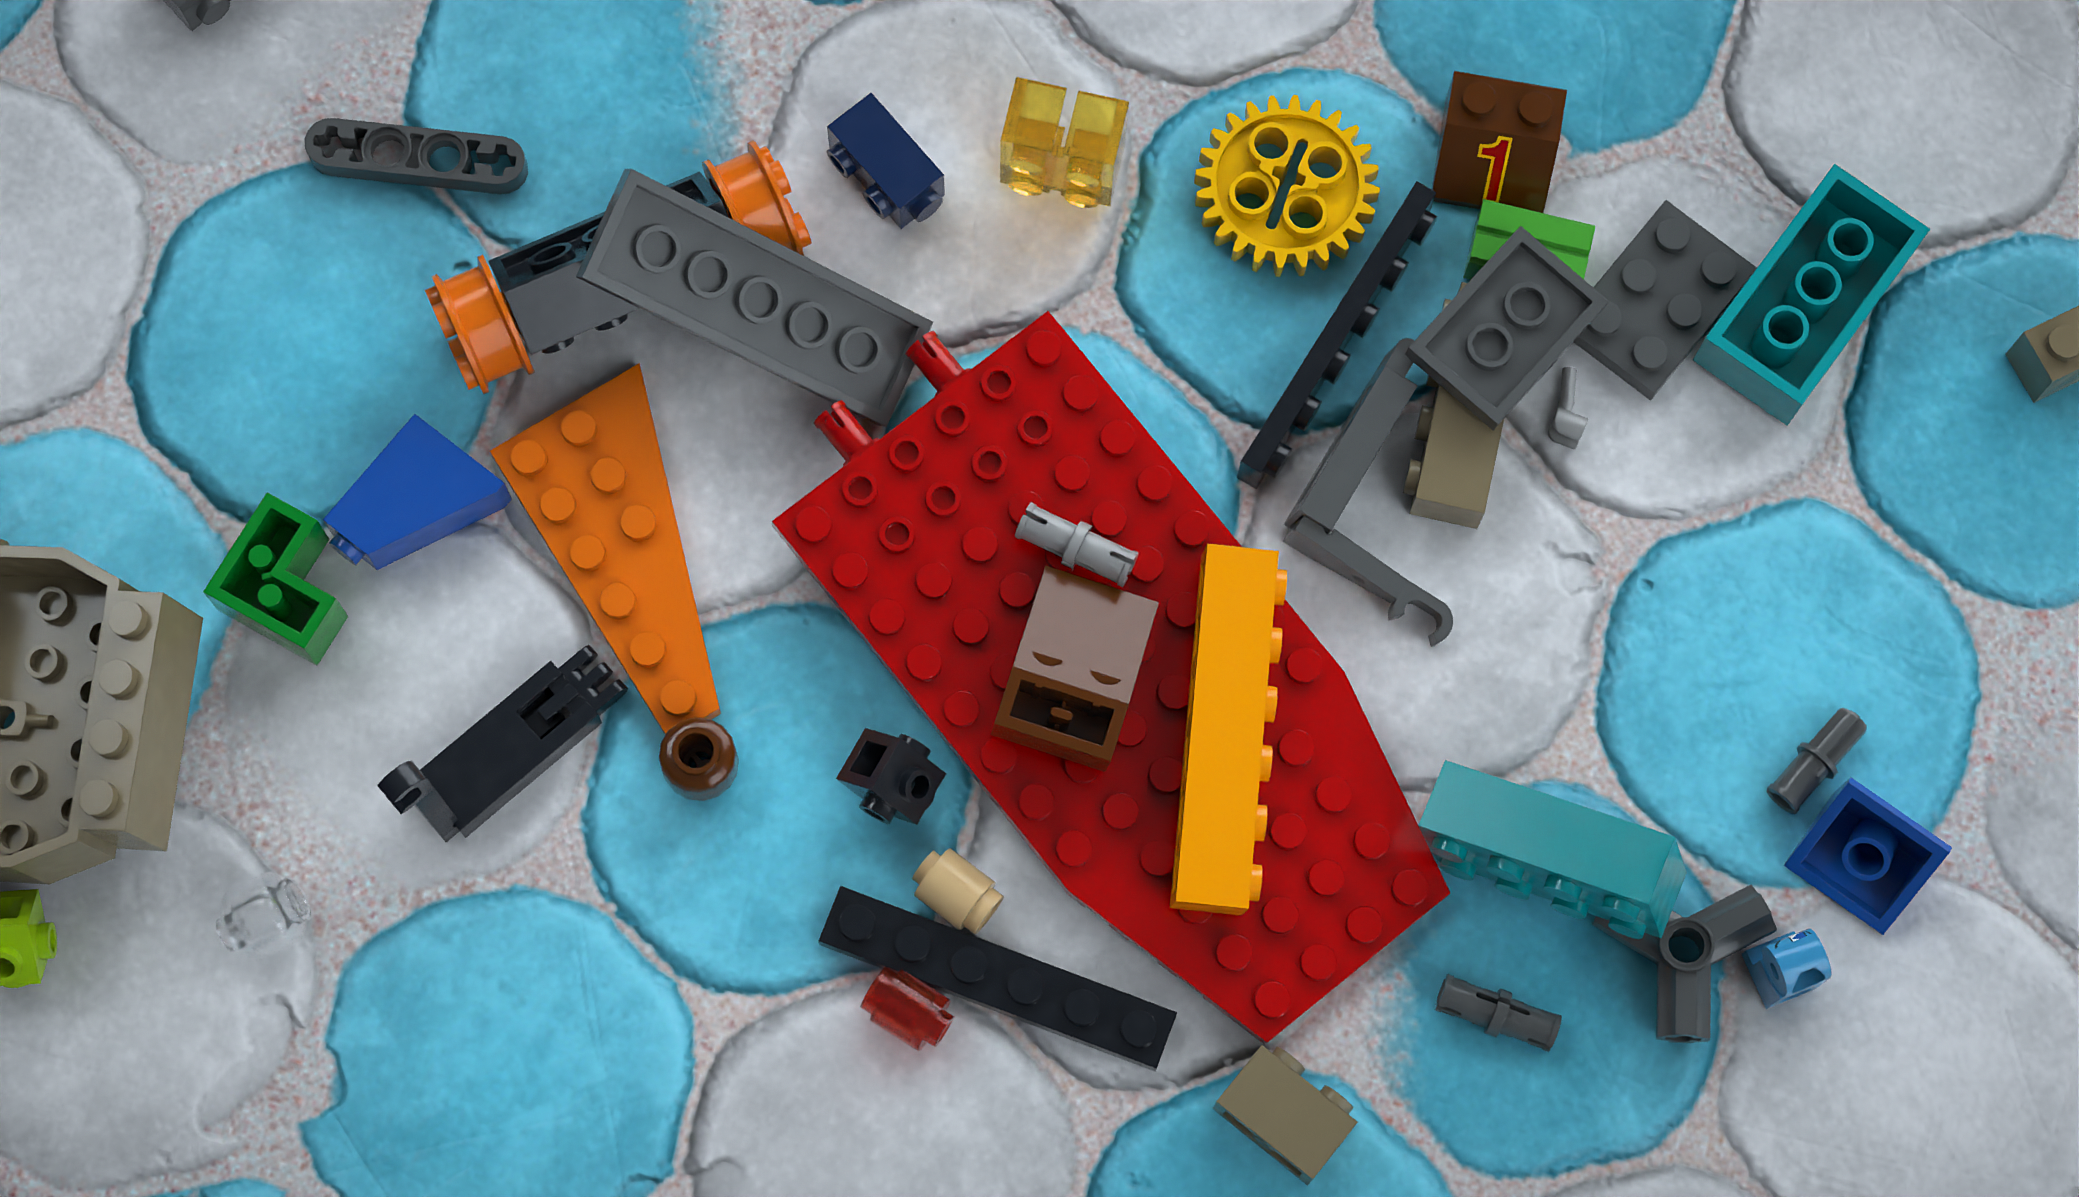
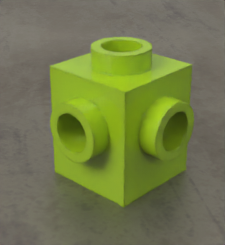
[0,889,57,988]

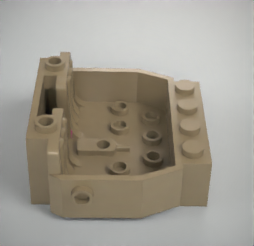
[0,539,203,885]

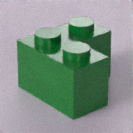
[203,492,348,666]

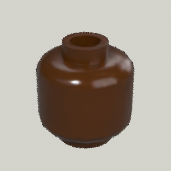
[658,717,739,801]

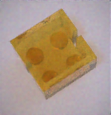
[1000,77,1129,208]

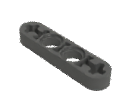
[304,118,528,194]

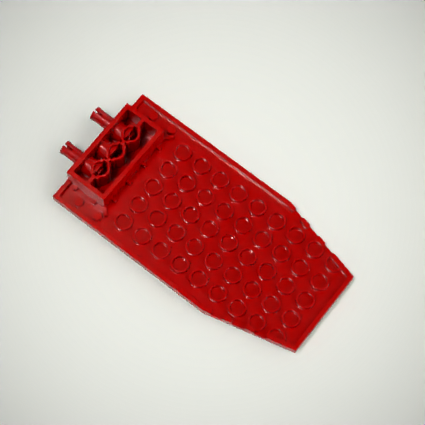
[772,311,1451,1045]

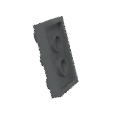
[1574,200,1757,401]
[1405,226,1609,431]

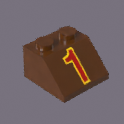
[1431,71,1567,213]

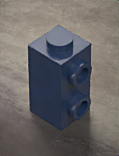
[826,93,945,229]

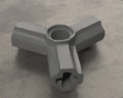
[1592,884,1777,1043]

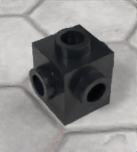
[836,728,946,825]

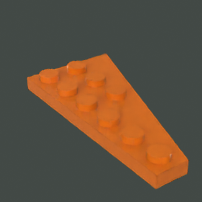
[490,363,721,735]

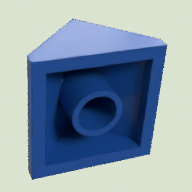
[1784,777,1952,935]

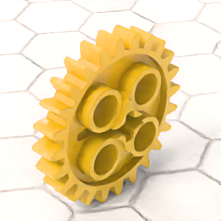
[1194,95,1380,277]

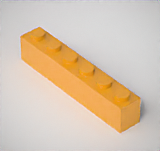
[1170,544,1287,915]

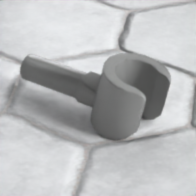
[1548,367,1588,449]

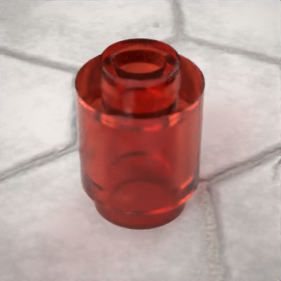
[860,967,955,1051]

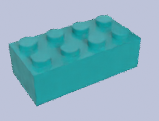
[1693,164,1930,426]
[1418,760,1687,939]

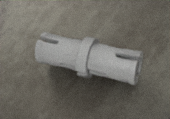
[1015,502,1139,587]

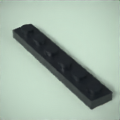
[1237,181,1438,489]
[818,886,1177,1072]

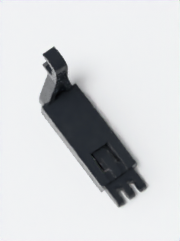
[377,645,628,842]

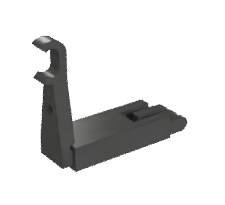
[1283,338,1453,647]

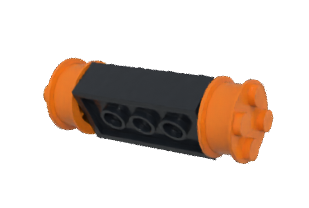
[425,140,812,394]

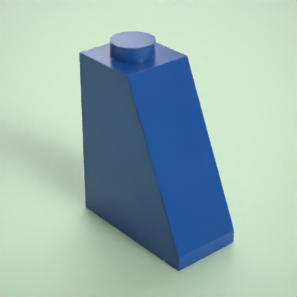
[323,414,512,570]

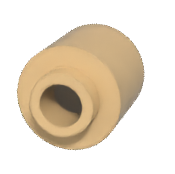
[912,848,1004,934]

